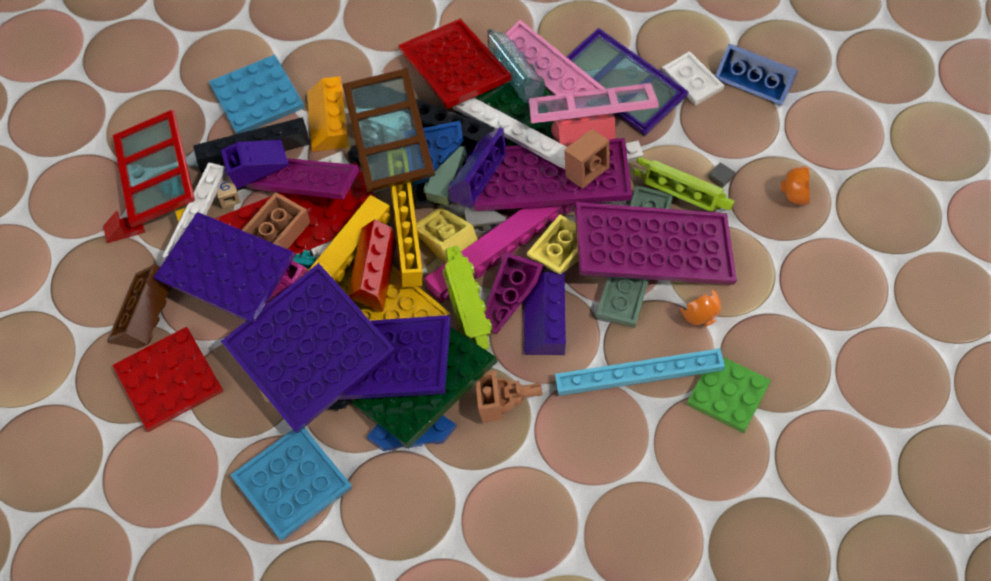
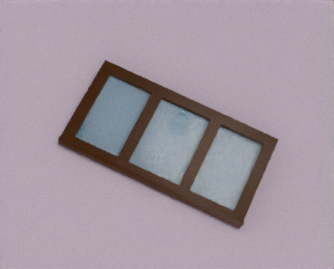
[342,68,435,192]

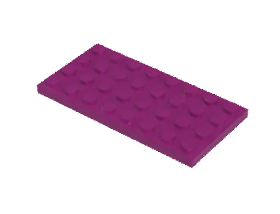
[473,138,632,211]
[574,202,737,285]

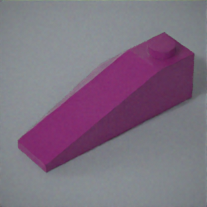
[484,252,544,334]

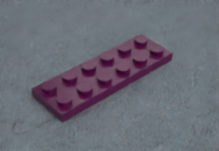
[246,158,359,200]

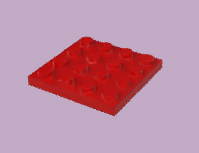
[112,326,224,432]

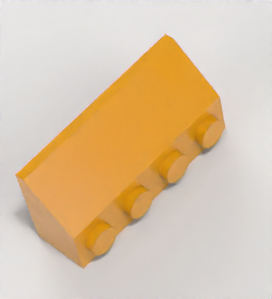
[307,76,349,152]

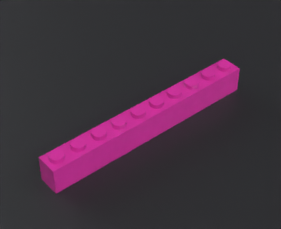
[425,204,575,303]

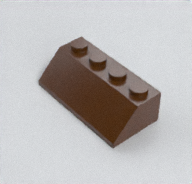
[107,264,172,349]

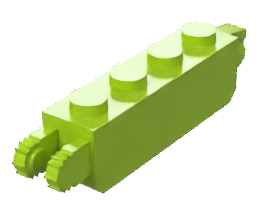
[632,157,735,211]
[443,246,492,350]

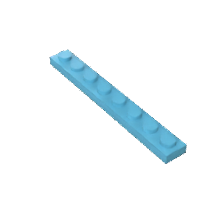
[555,348,725,396]

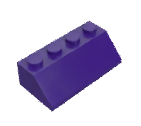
[448,127,506,208]
[524,272,566,355]

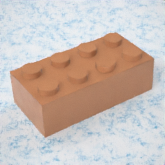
[242,192,310,249]

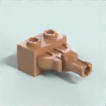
[476,371,543,423]

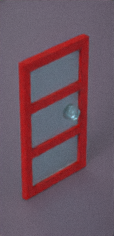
[113,110,195,228]

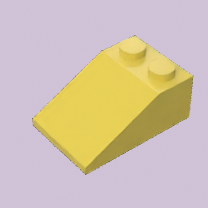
[416,207,478,263]
[527,215,579,275]

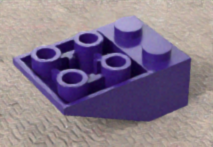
[221,140,289,189]

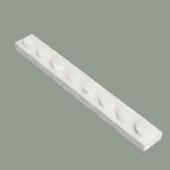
[453,98,567,169]

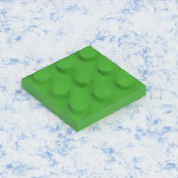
[686,356,771,433]

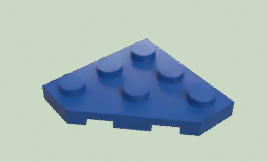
[404,121,463,185]
[367,415,457,451]

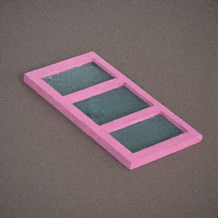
[529,83,659,123]

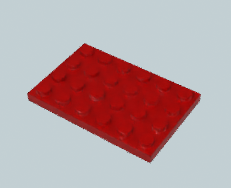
[398,18,512,109]

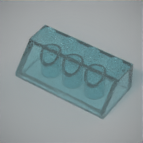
[487,29,545,103]

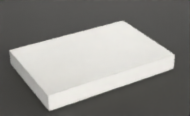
[661,51,724,106]

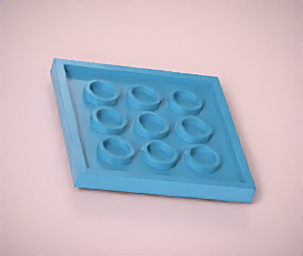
[209,55,305,134]
[230,428,352,542]

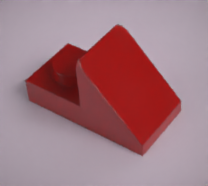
[103,211,146,243]

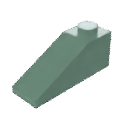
[424,146,466,206]

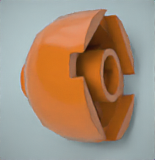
[781,166,810,205]
[679,290,722,327]

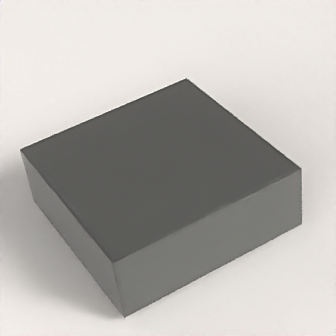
[708,162,735,188]

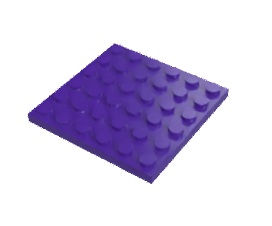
[221,263,396,434]

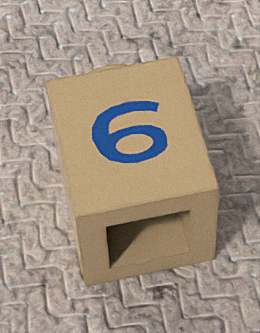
[217,176,241,209]

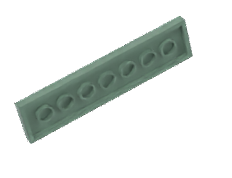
[596,185,673,328]

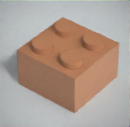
[564,129,610,189]

